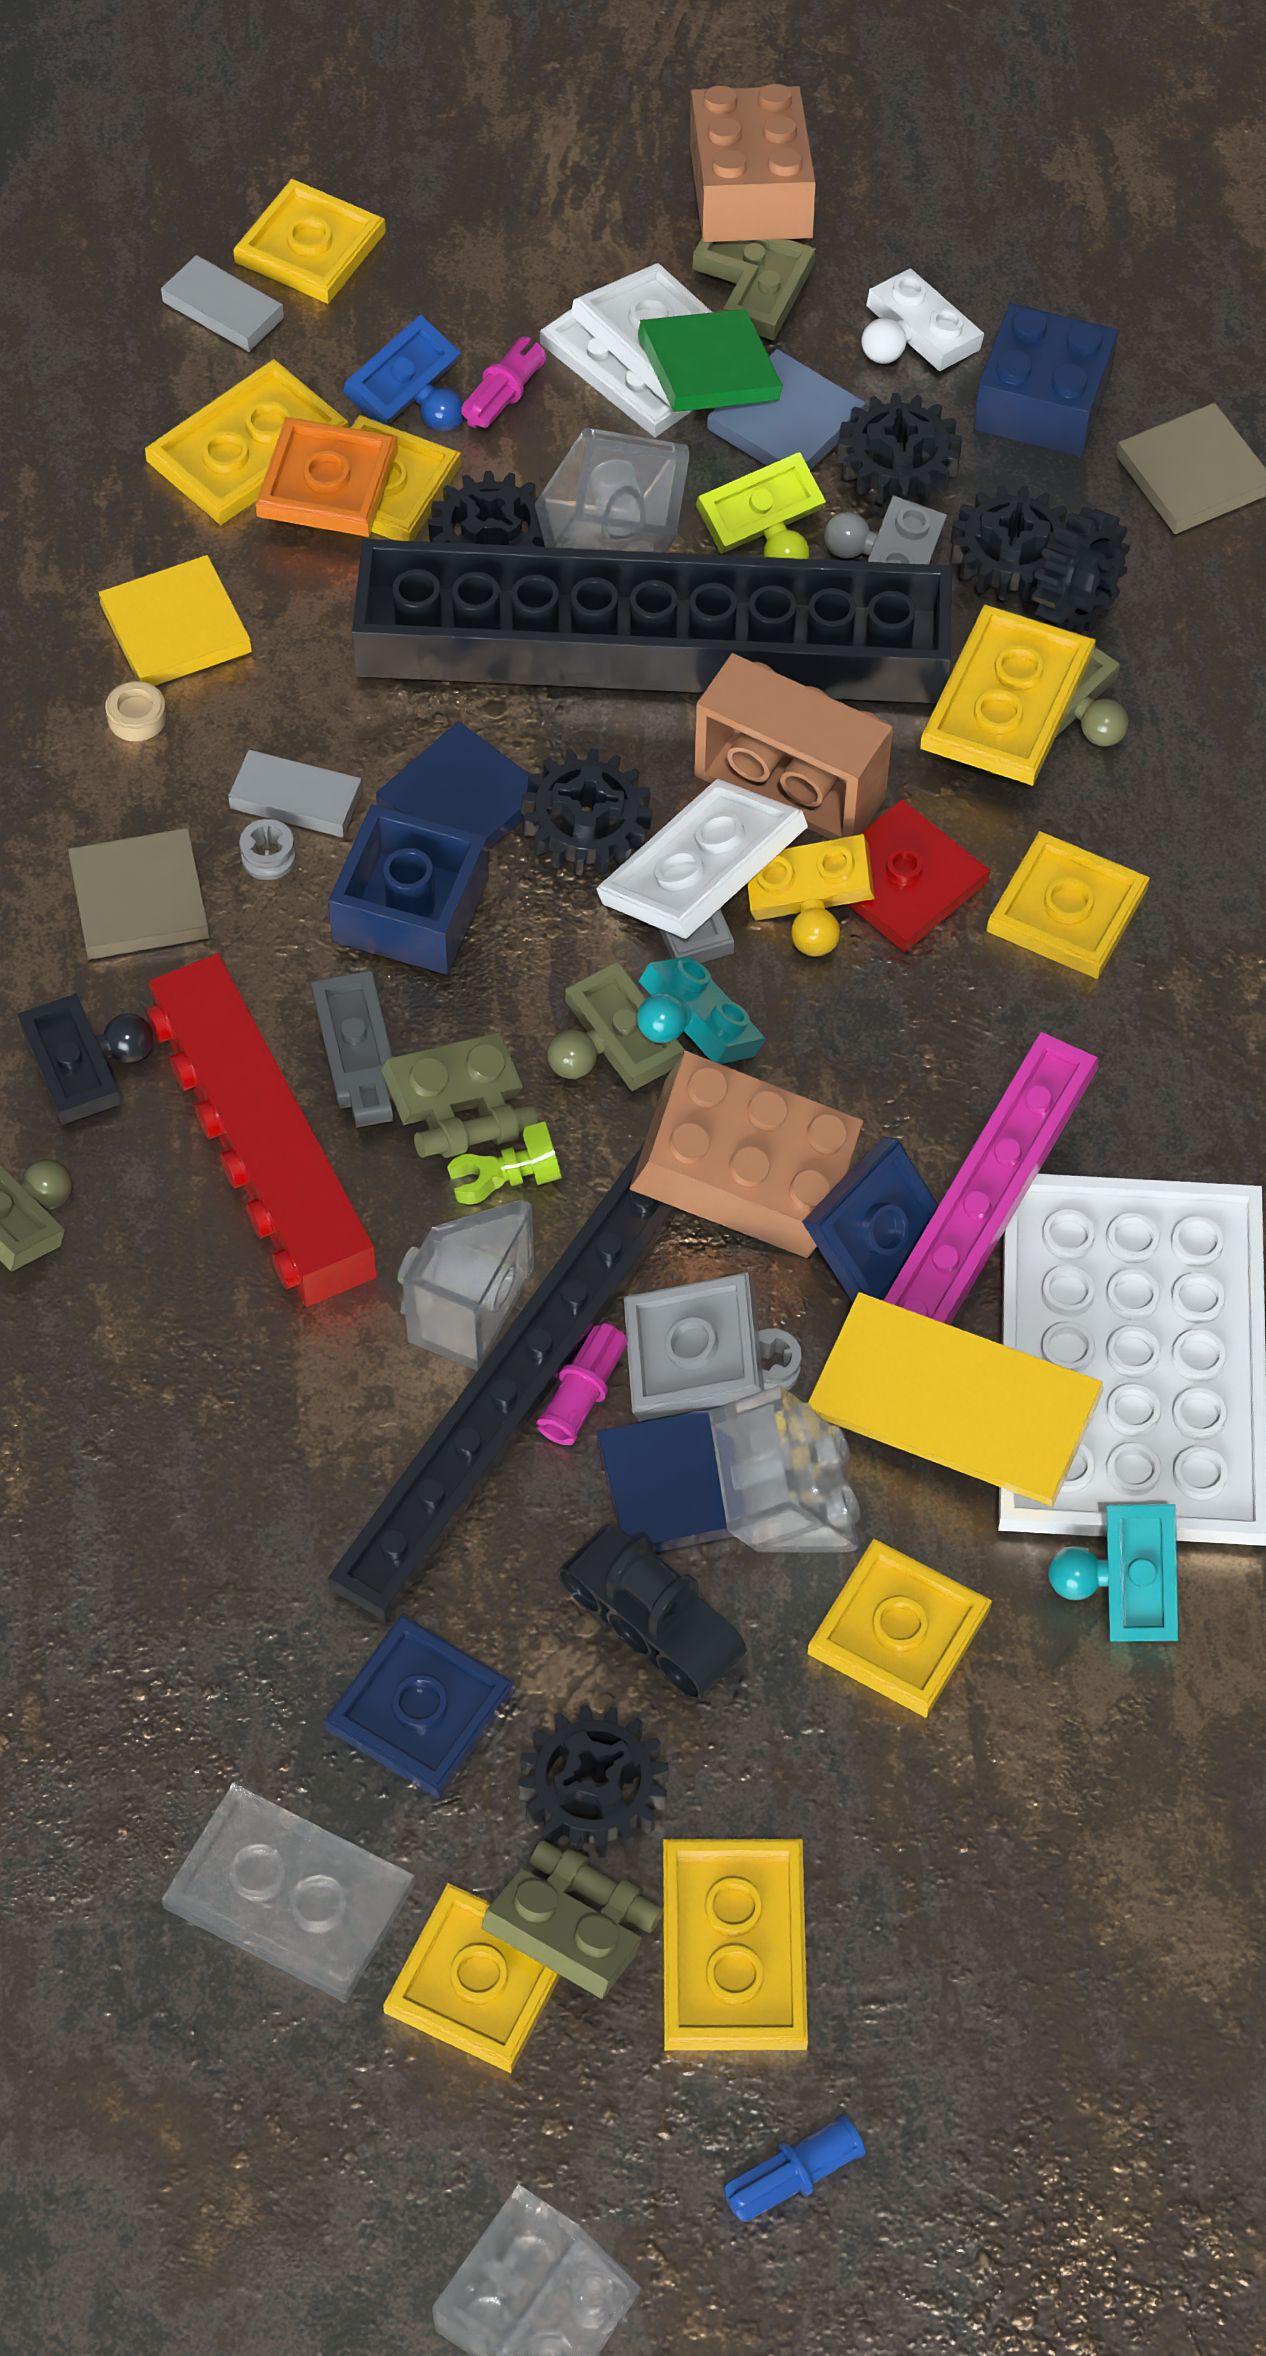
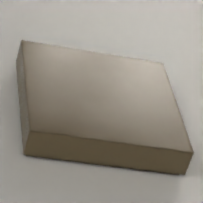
[1116,402,1266,534]
[68,828,210,960]

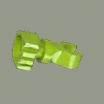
[447,1121,562,1205]

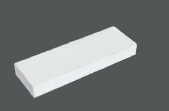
[540,309,693,437]

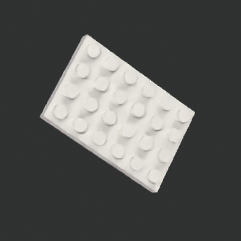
[998,1174,1266,1546]

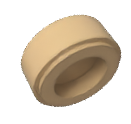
[105,681,167,742]

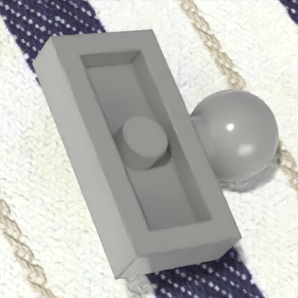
[824,495,947,565]

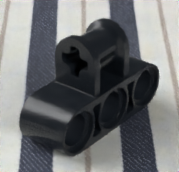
[557,1524,747,1700]

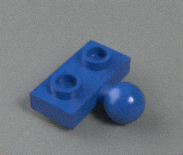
[342,314,464,432]

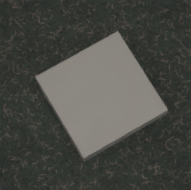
[623,1272,765,1422]

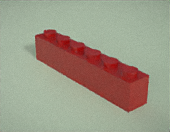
[145,953,377,1308]

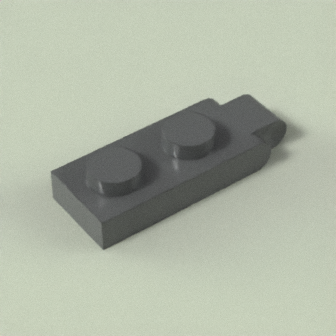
[311,970,393,1128]

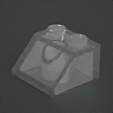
[534,427,690,553]
[398,1200,534,1371]

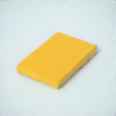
[145,359,349,526]
[920,604,1096,786]
[663,1839,808,2051]

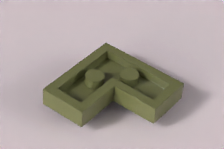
[692,238,816,340]

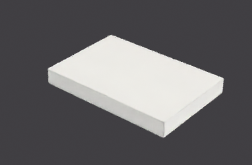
[571,263,712,414]
[596,779,808,939]

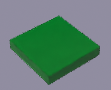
[638,309,783,412]

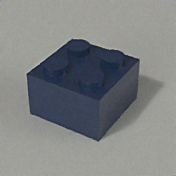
[973,302,1119,458]
[328,804,489,975]

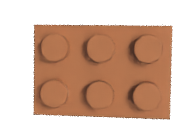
[690,84,815,242]
[694,653,893,840]
[629,1051,863,1258]

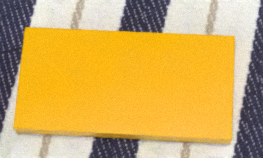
[806,1292,1104,1507]

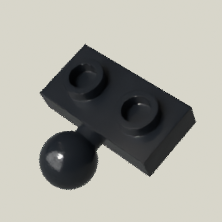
[18,993,153,1125]

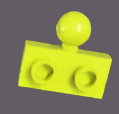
[695,452,826,559]

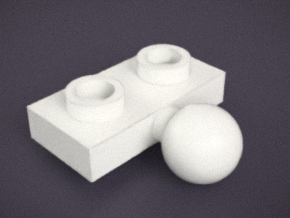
[861,268,984,371]

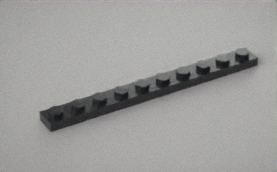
[328,1142,680,1622]

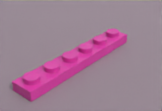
[884,1032,1099,1325]

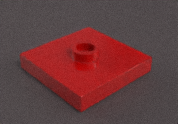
[846,799,990,953]

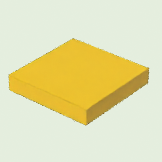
[233,179,386,304]
[351,415,461,541]
[98,555,252,686]
[987,831,1150,979]
[808,1539,992,1718]
[383,1883,561,2073]

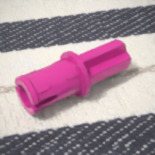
[461,337,546,429]
[537,1322,627,1445]

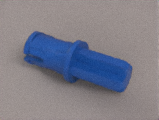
[723,2114,866,2222]

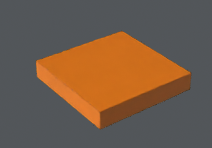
[256,417,398,537]

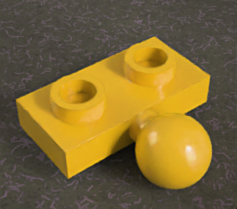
[747,834,875,957]

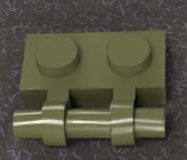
[381,1032,538,1158]
[481,1840,664,1999]

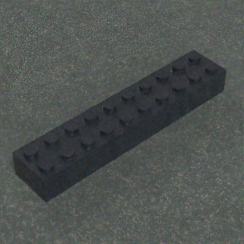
[352,539,952,703]

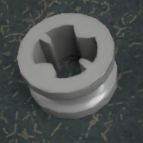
[239,819,296,881]
[759,1328,802,1395]

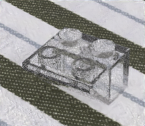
[709,1385,861,1553]
[432,2184,641,2356]

